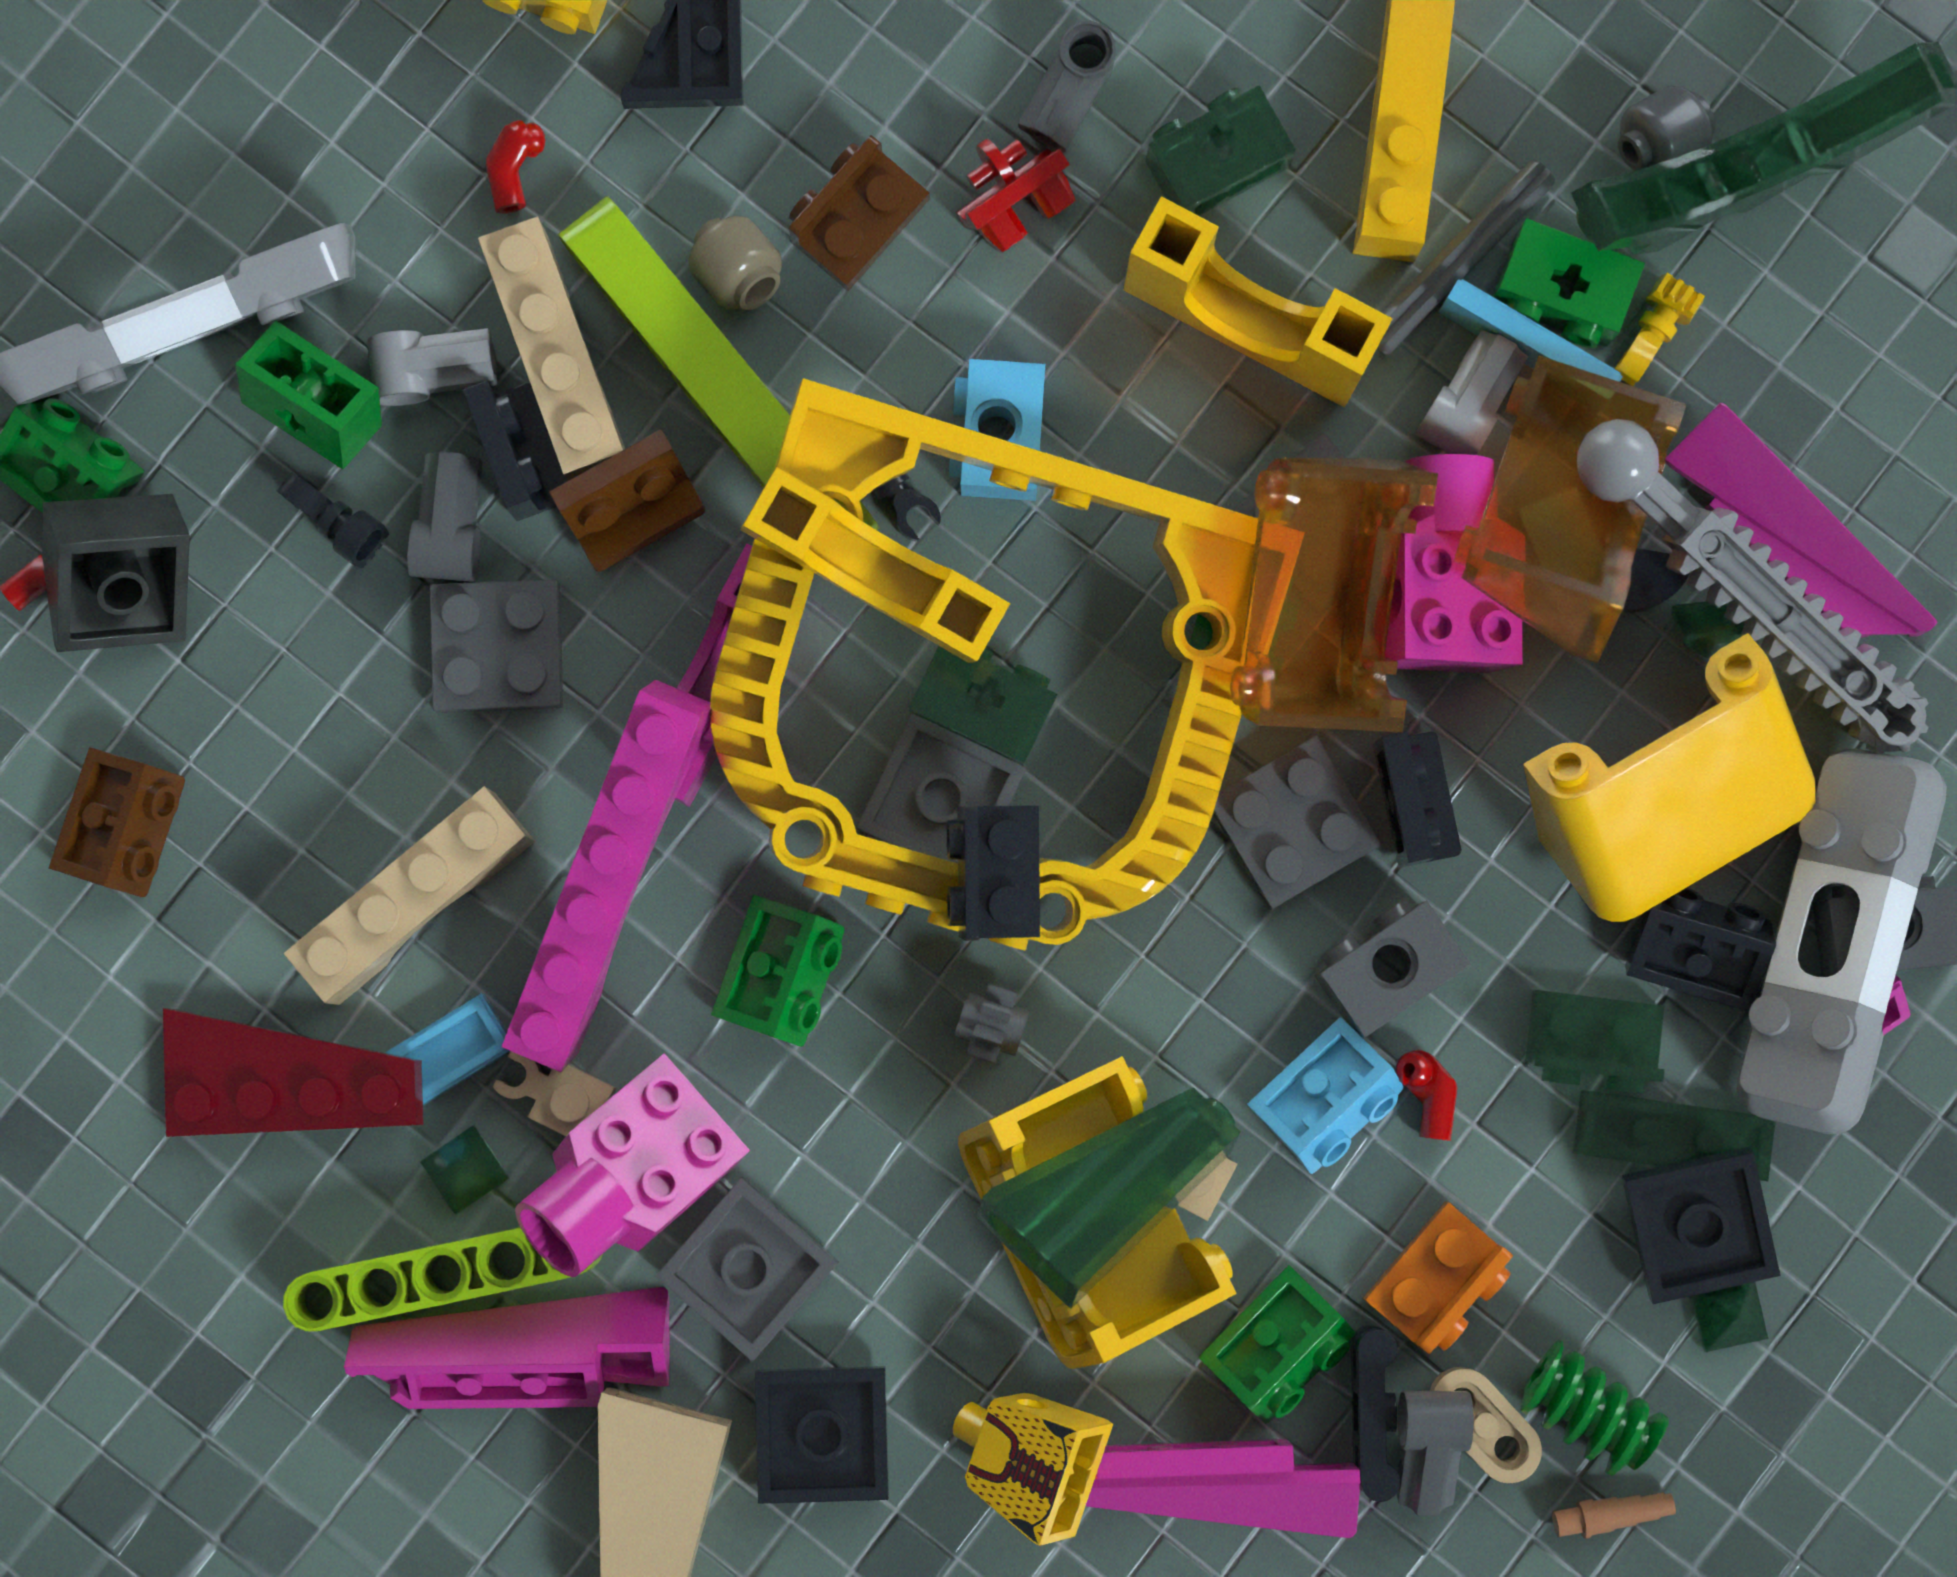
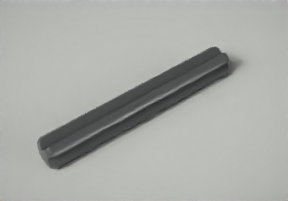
[1377,159,1555,355]

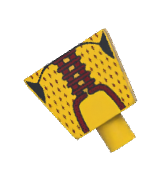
[953,1393,1114,1546]

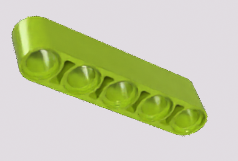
[283,1227,603,1331]

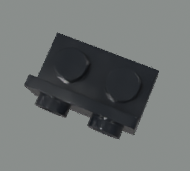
[463,381,568,521]
[1373,731,1462,868]
[946,805,1040,941]
[1625,887,1777,1012]

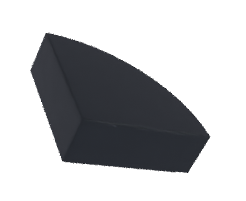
[1618,547,1690,613]

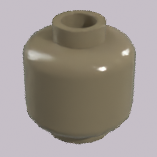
[688,216,782,310]

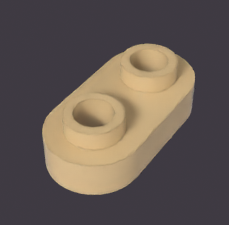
[1430,1367,1542,1483]

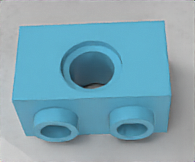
[949,359,1046,501]

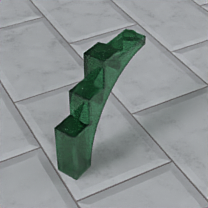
[1571,42,1957,255]

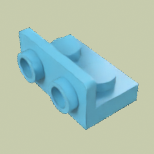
[1247,1017,1404,1174]

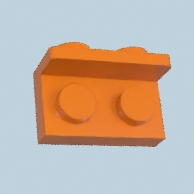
[1362,1201,1513,1354]

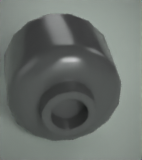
[1618,85,1715,180]

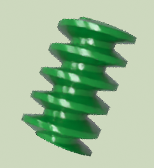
[1519,1340,1669,1477]

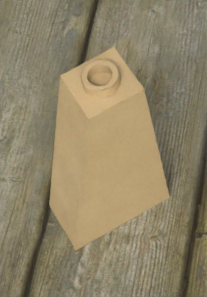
[598,1387,733,1577]

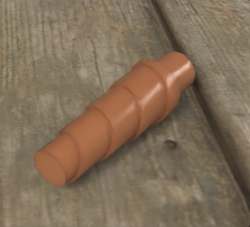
[1552,1492,1676,1539]

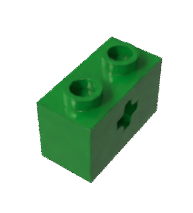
[1492,218,1645,348]
[235,320,382,470]

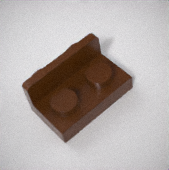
[789,135,930,291]
[549,429,706,572]
[49,747,185,897]

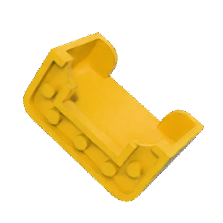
[1523,633,1816,922]
[958,1056,1237,1369]

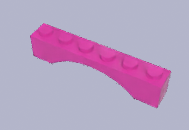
[501,680,711,1072]

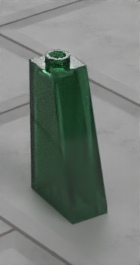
[977,1087,1241,1309]

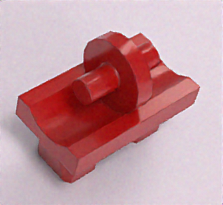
[955,138,1076,252]

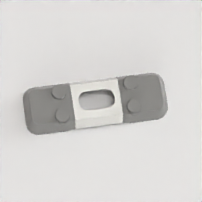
[0,223,356,404]
[1736,749,1947,1134]

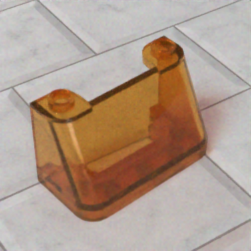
[1453,355,1687,663]
[1230,458,1438,732]

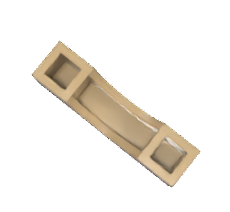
[478,216,625,481]
[283,786,535,1005]

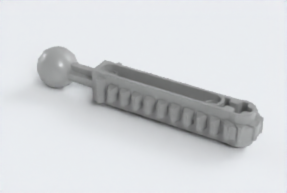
[1577,419,1929,753]

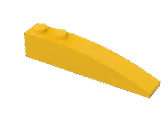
[1353,0,1455,263]

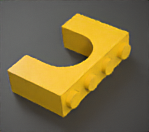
[1123,196,1393,408]

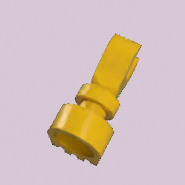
[1615,272,1705,386]

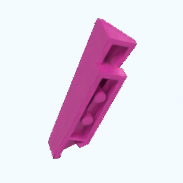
[1663,403,1937,638]
[344,1287,670,1409]
[1086,1439,1360,1538]

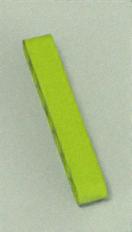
[558,196,880,530]

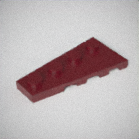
[163,1008,424,1137]

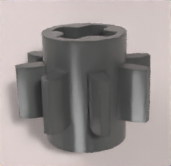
[954,982,1030,1064]

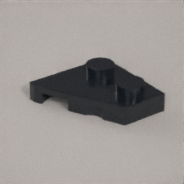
[621,0,744,109]

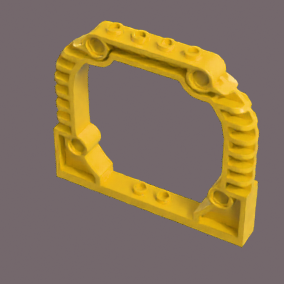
[710,378,1300,951]

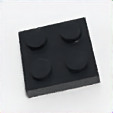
[1622,1146,1781,1305]
[755,1366,889,1504]

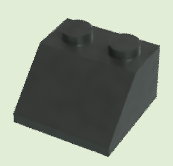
[42,494,190,652]

